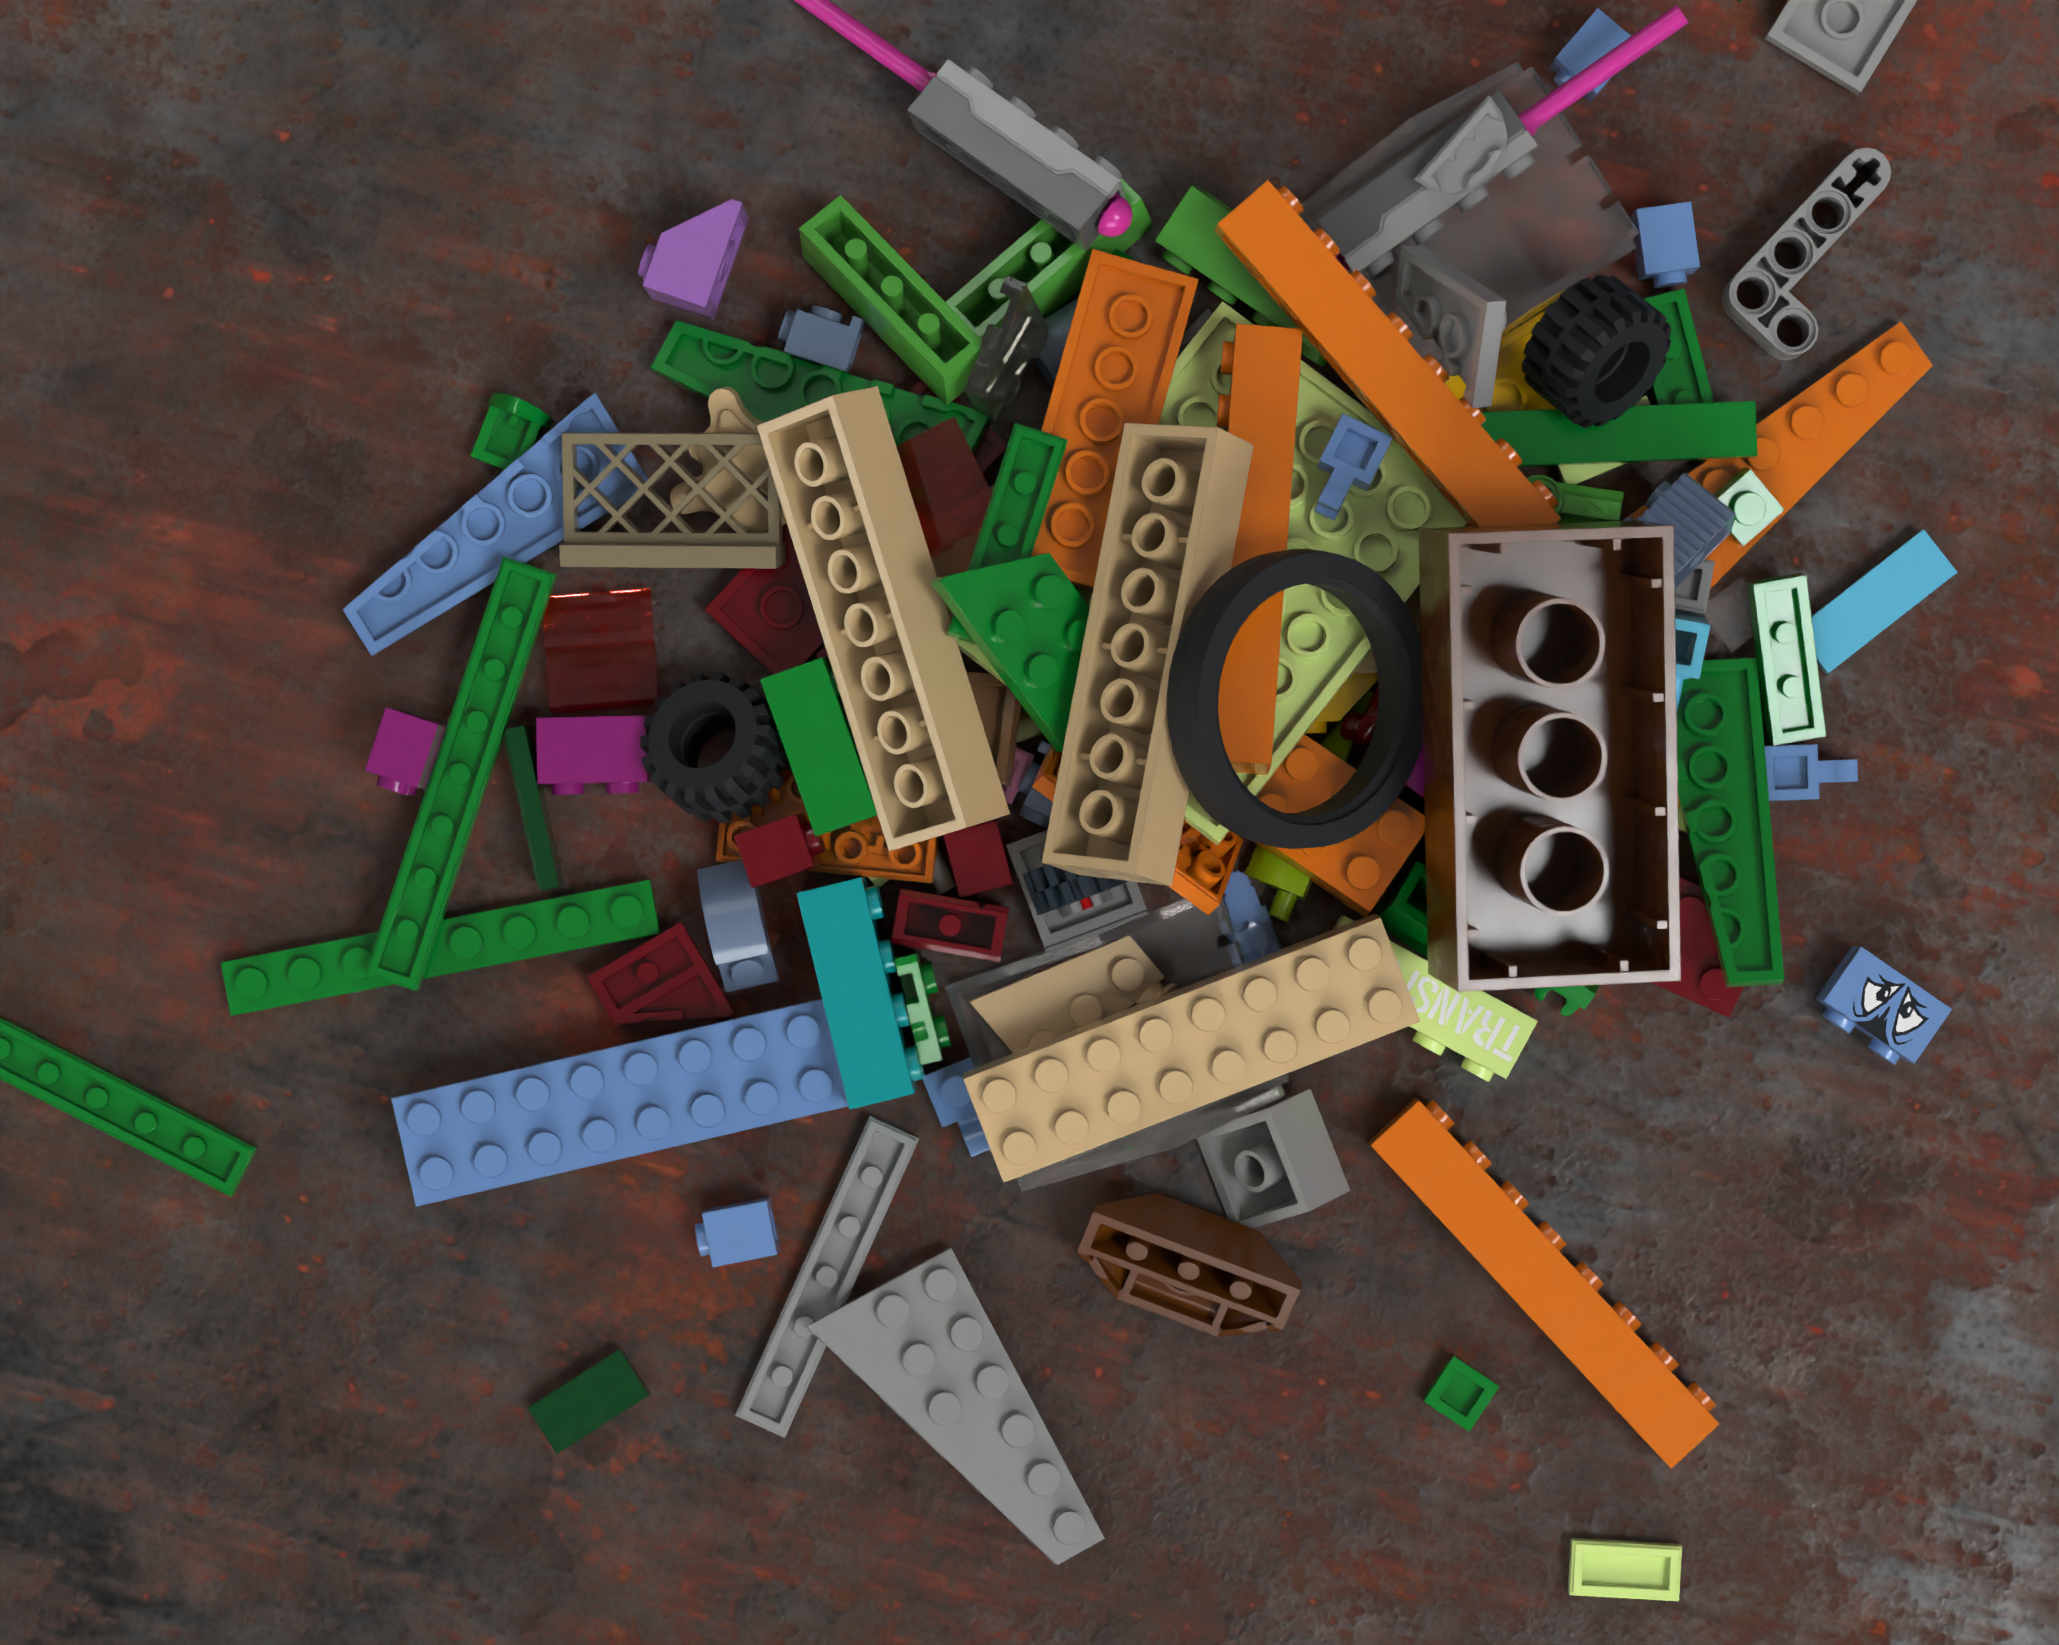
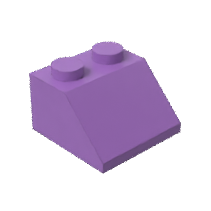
[638,199,749,321]

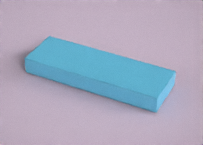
[1811,529,1957,674]

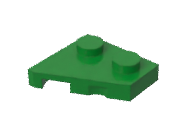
[894,952,951,1065]

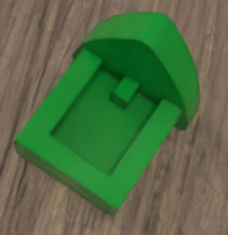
[471,393,553,470]

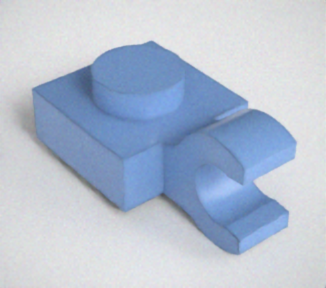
[1314,414,1393,521]
[1764,744,1858,801]
[923,1056,990,1157]

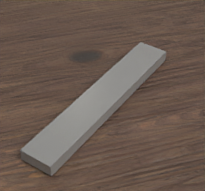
[735,1115,920,1438]

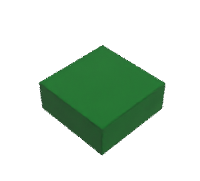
[1422,1354,1500,1432]

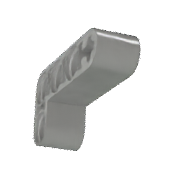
[1721,147,1891,361]

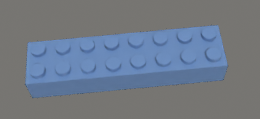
[391,998,848,1207]

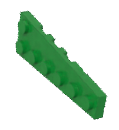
[651,320,992,515]
[1677,658,1785,987]

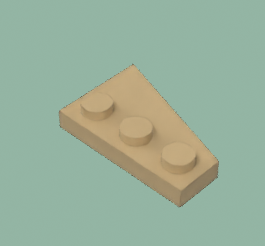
[967,934,1165,1053]

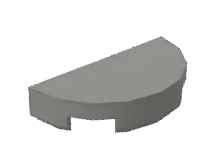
[1414,95,1508,194]

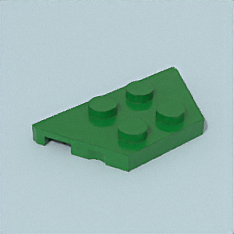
[931,553,1090,752]

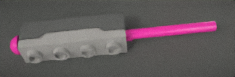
[793,0,1133,251]
[1317,5,1689,277]

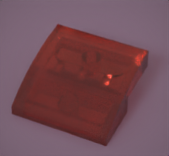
[896,417,992,558]
[543,588,660,713]

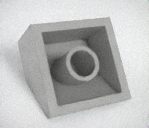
[1194,1089,1351,1228]

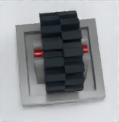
[1006,830,1147,948]

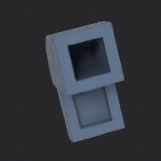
[697,860,779,993]

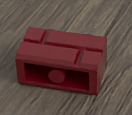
[891,889,1010,962]

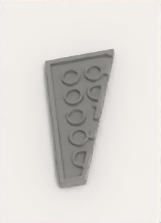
[805,1248,1105,1565]

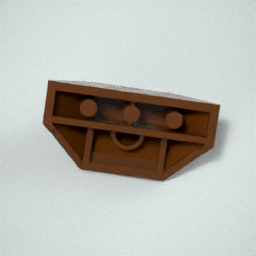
[1077,1193,1303,1337]

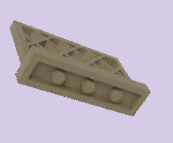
[559,432,787,569]

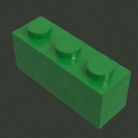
[760,657,877,837]

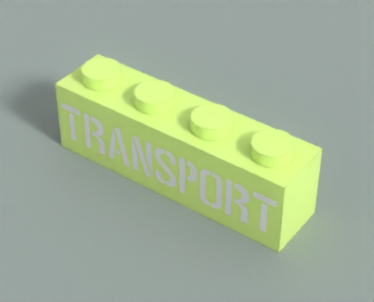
[1334,915,1538,1082]

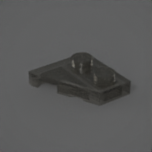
[964,276,1048,420]

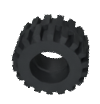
[1522,274,1671,428]
[640,671,790,823]

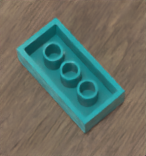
[796,877,925,1110]

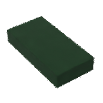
[528,1348,650,1454]

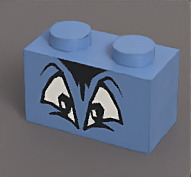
[1815,946,1952,1065]

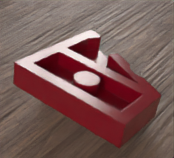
[587,922,735,1024]

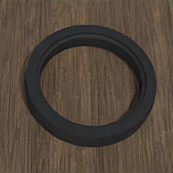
[1167,549,1423,849]

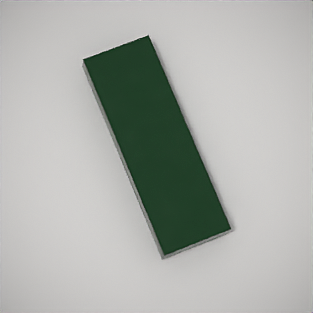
[504,725,565,891]

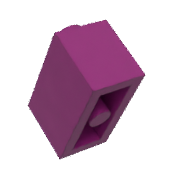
[365,707,447,796]
[536,715,652,795]

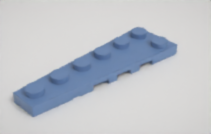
[343,393,648,656]

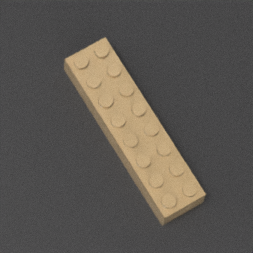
[757,386,1010,851]
[1042,423,1254,886]
[963,913,1421,1183]

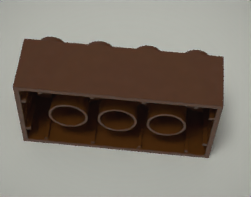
[1419,520,1681,992]

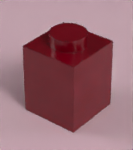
[734,813,825,888]
[943,820,1013,898]

